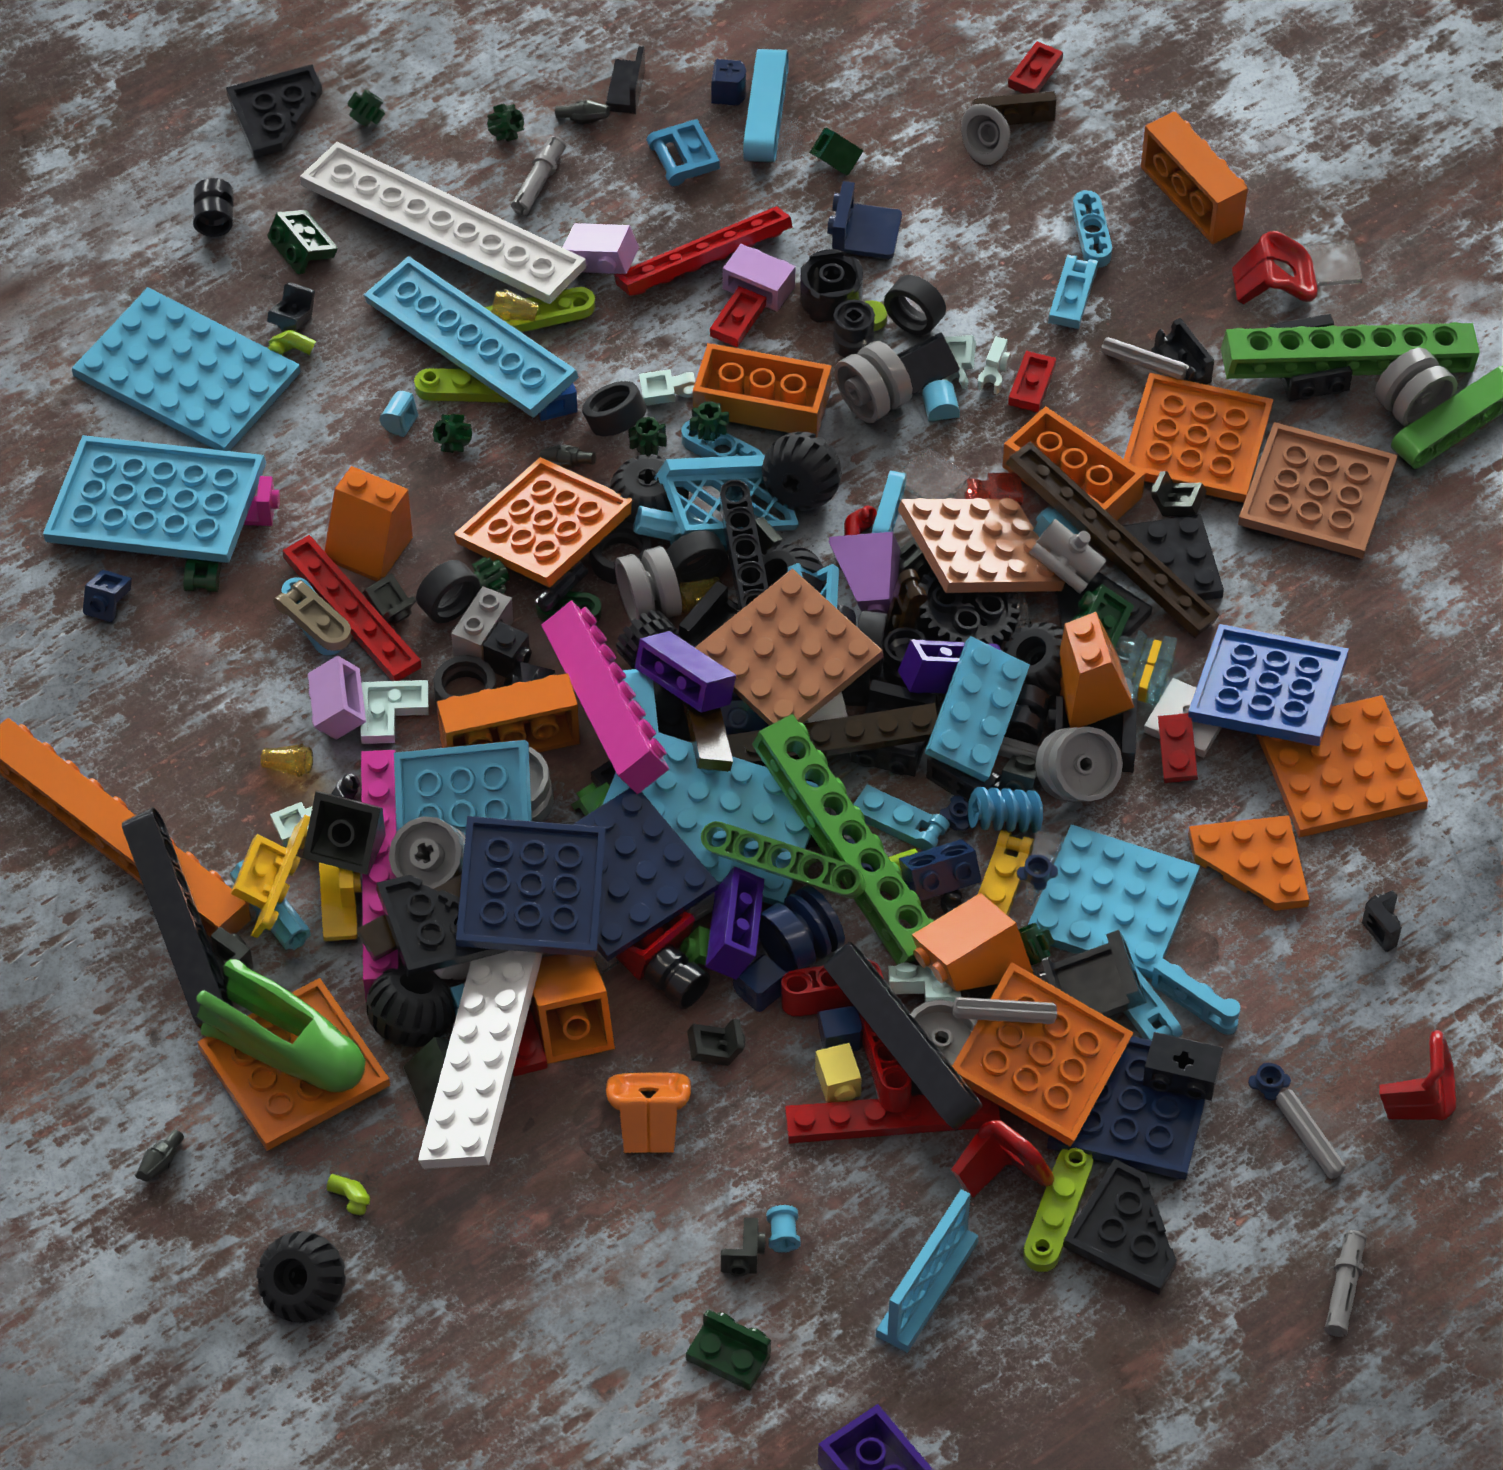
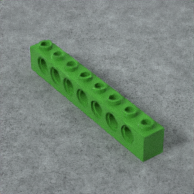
[1221,322,1480,379]
[752,714,934,965]

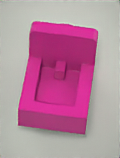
[244,476,280,526]

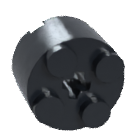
[800,249,863,323]

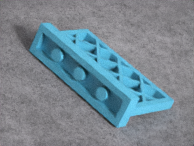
[654,455,799,536]
[876,1189,979,1353]

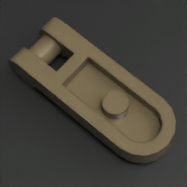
[273,580,352,651]

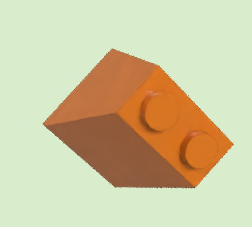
[324,466,413,582]
[1060,612,1134,728]
[912,893,1034,991]
[530,954,615,1064]

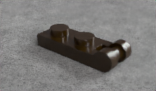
[972,91,1057,125]
[887,569,928,635]

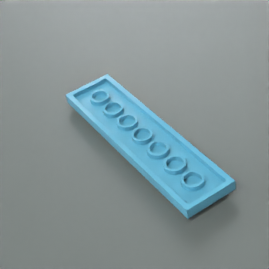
[364,256,579,418]

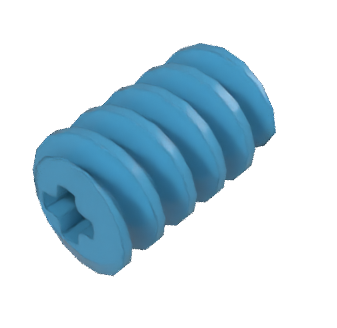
[968,787,1043,833]

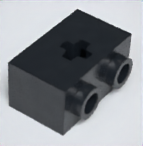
[1143,1032,1223,1101]

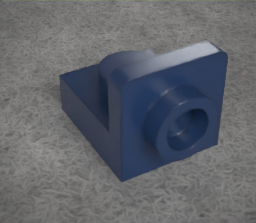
[83,570,132,622]

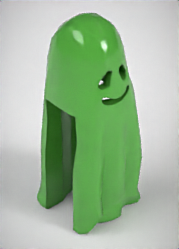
[197,959,366,1093]

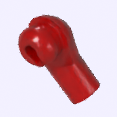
[844,505,877,536]

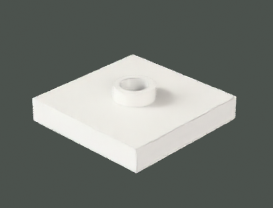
[1143,678,1222,758]

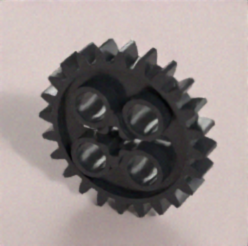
[917,569,1020,648]

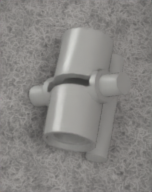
[1029,519,1106,594]

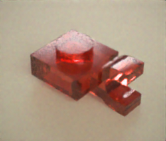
[964,473,1023,505]

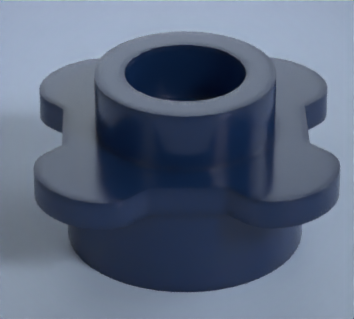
[940,796,970,831]
[1017,854,1058,891]
[1248,1063,1291,1101]

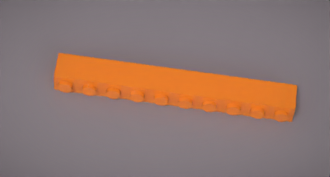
[0,718,251,937]

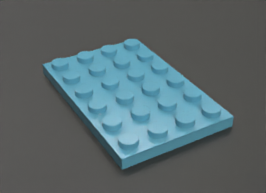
[72,287,301,451]
[43,435,266,563]
[603,731,818,905]

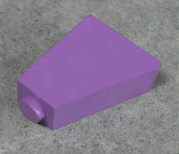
[829,532,900,614]

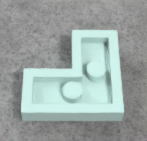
[361,680,429,744]
[888,963,961,1002]

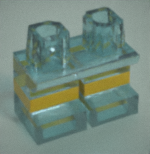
[1115,630,1177,705]

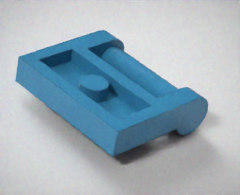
[646,119,720,186]

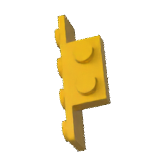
[231,814,310,938]
[319,862,362,941]

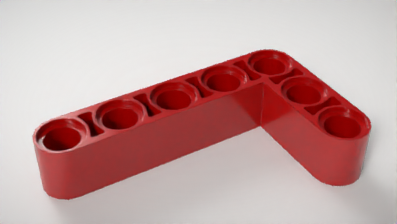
[782,960,912,1112]

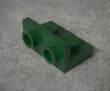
[268,210,338,274]
[1071,584,1134,649]
[686,1309,771,1391]

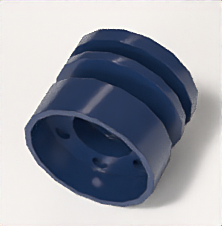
[758,885,845,973]

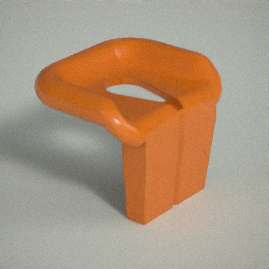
[606,1072,691,1153]

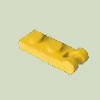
[978,830,1034,915]

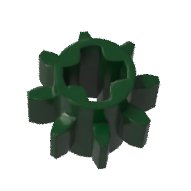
[347,89,385,127]
[487,103,524,142]
[690,401,729,441]
[433,413,472,453]
[628,417,667,456]
[471,557,510,594]
[1019,923,1055,965]

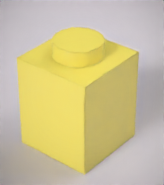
[815,1043,862,1103]

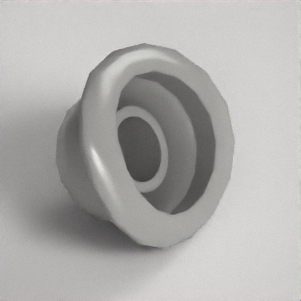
[961,104,1010,165]

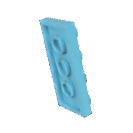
[925,636,1030,782]

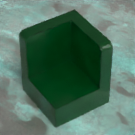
[809,127,864,176]

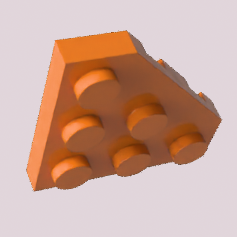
[1188,815,1309,911]

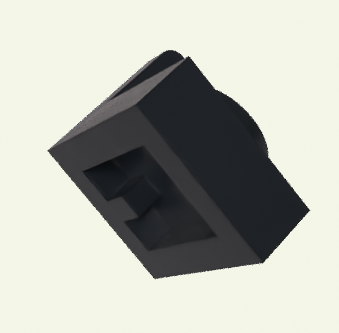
[1362,890,1402,952]

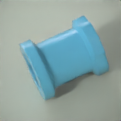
[766,1205,801,1252]

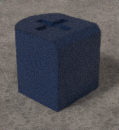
[711,59,746,105]
[733,954,786,1012]
[817,1005,863,1051]

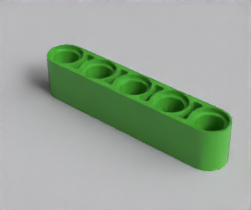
[1391,366,1503,469]
[701,821,866,899]

